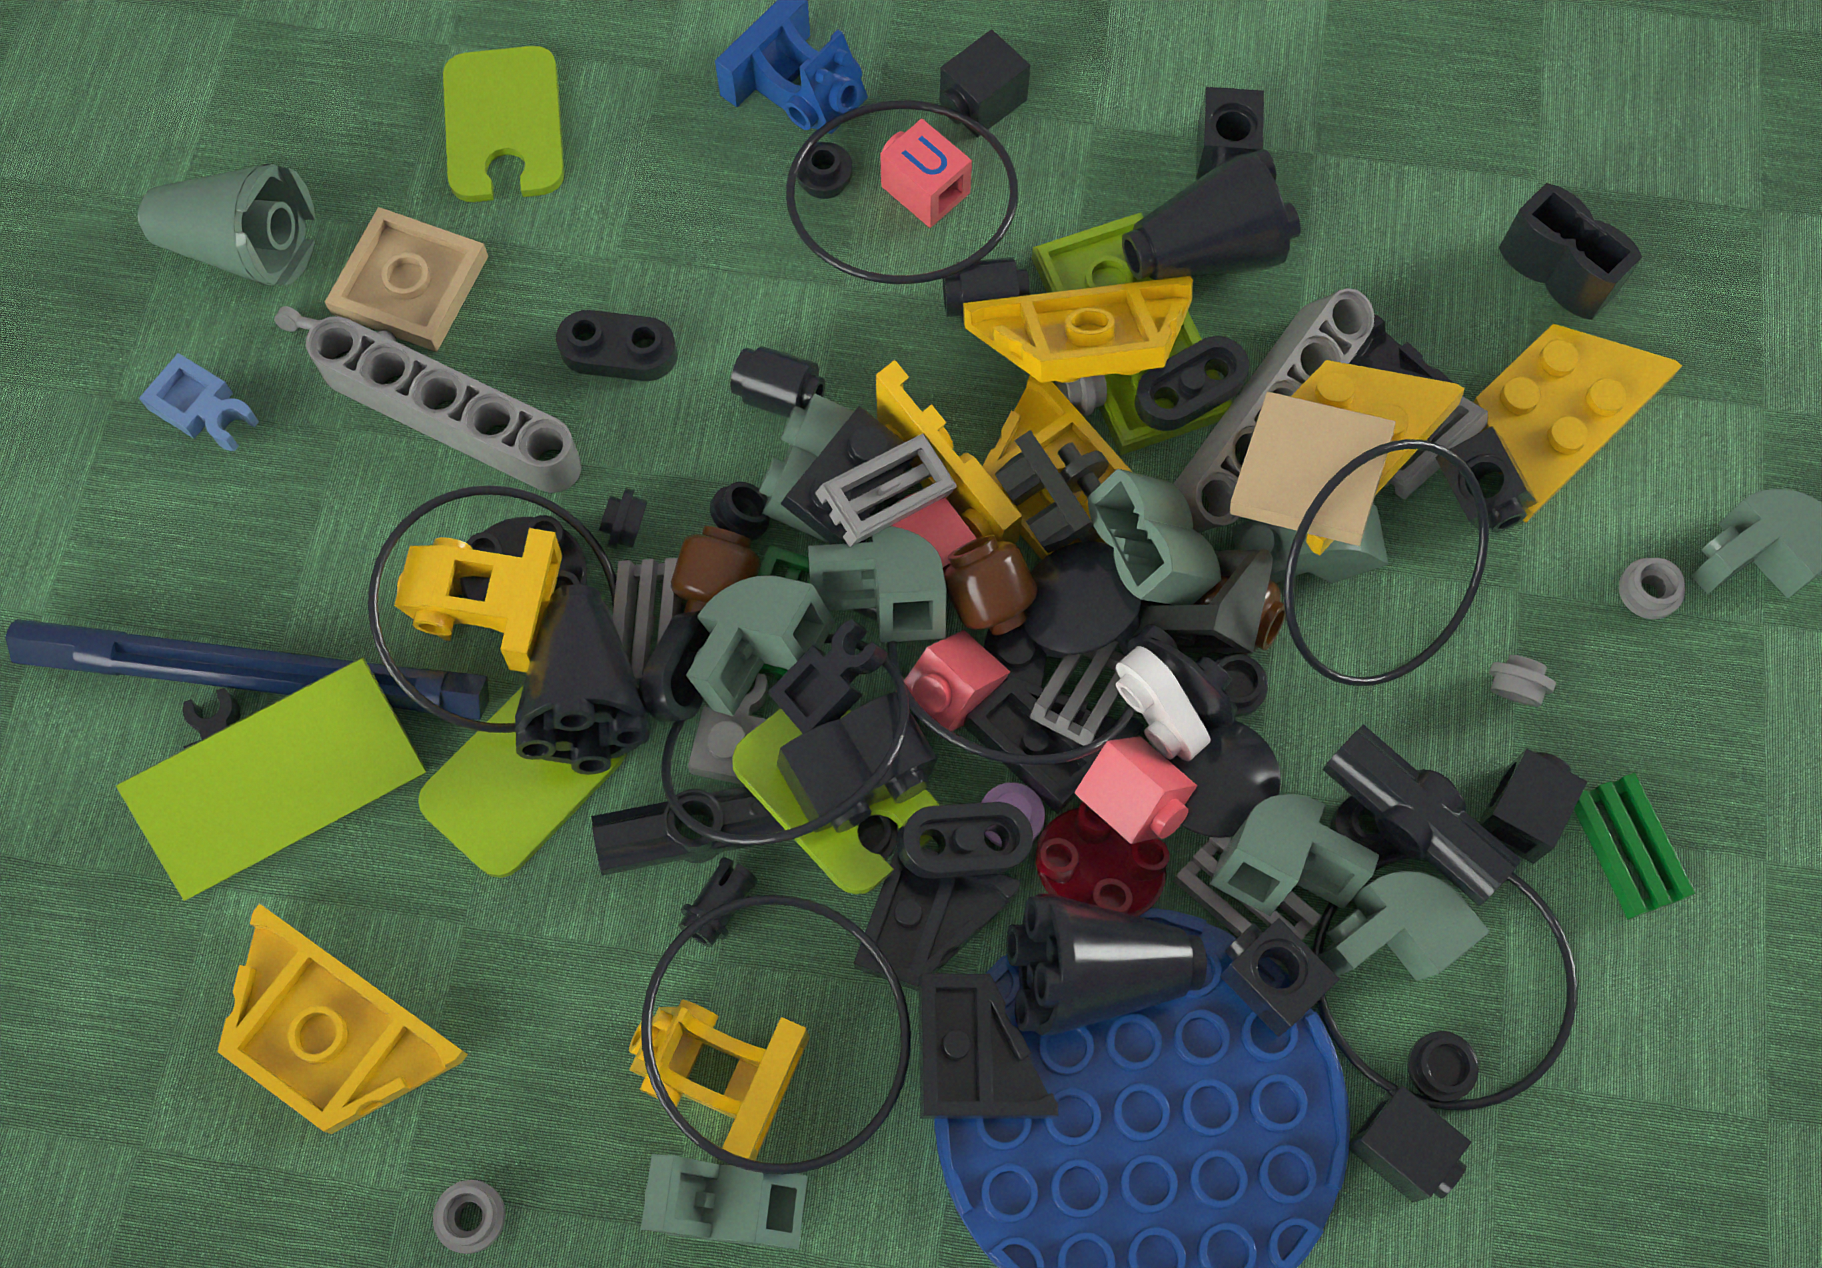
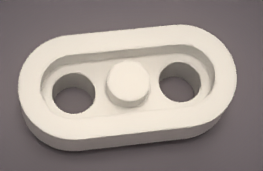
[1116,646,1210,761]

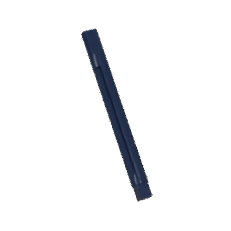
[5,619,489,720]

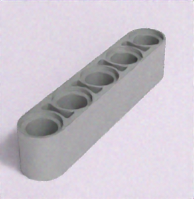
[1174,288,1374,532]
[306,316,582,493]

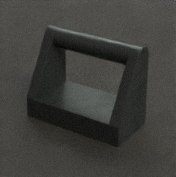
[1129,549,1273,653]

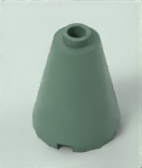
[138,164,315,286]

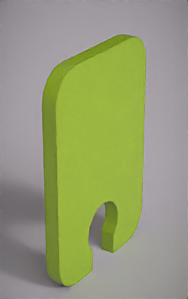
[443,46,565,202]
[418,685,627,878]
[732,709,939,895]

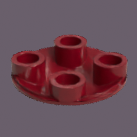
[1036,802,1170,917]

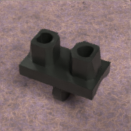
[995,430,1109,553]

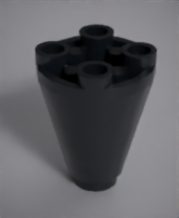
[1122,149,1301,280]
[515,585,649,775]
[1006,893,1207,1036]

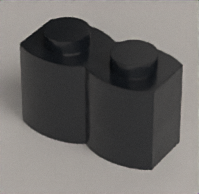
[1499,183,1642,320]
[777,692,938,833]

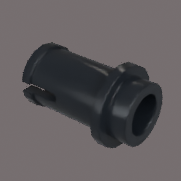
[679,857,757,947]

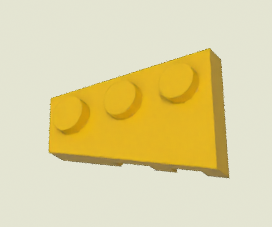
[876,360,1022,544]

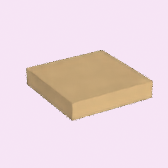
[325,207,488,352]
[1230,391,1396,546]

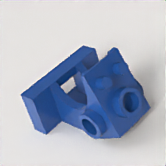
[715,0,868,134]

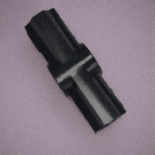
[1322,724,1522,906]
[591,786,785,876]

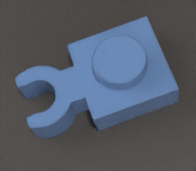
[138,353,259,451]

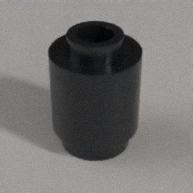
[942,257,1030,322]
[730,346,825,418]

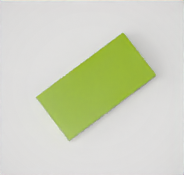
[1031,212,1232,455]
[116,657,427,901]

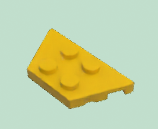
[963,276,1193,383]
[1473,323,1682,523]
[1291,360,1465,556]
[982,375,1132,559]
[217,903,468,1134]

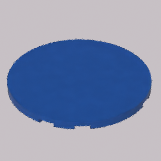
[934,908,1350,1268]

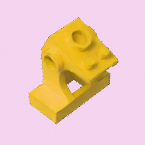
[394,528,562,673]
[629,999,810,1160]

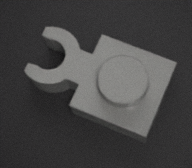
[688,673,768,785]

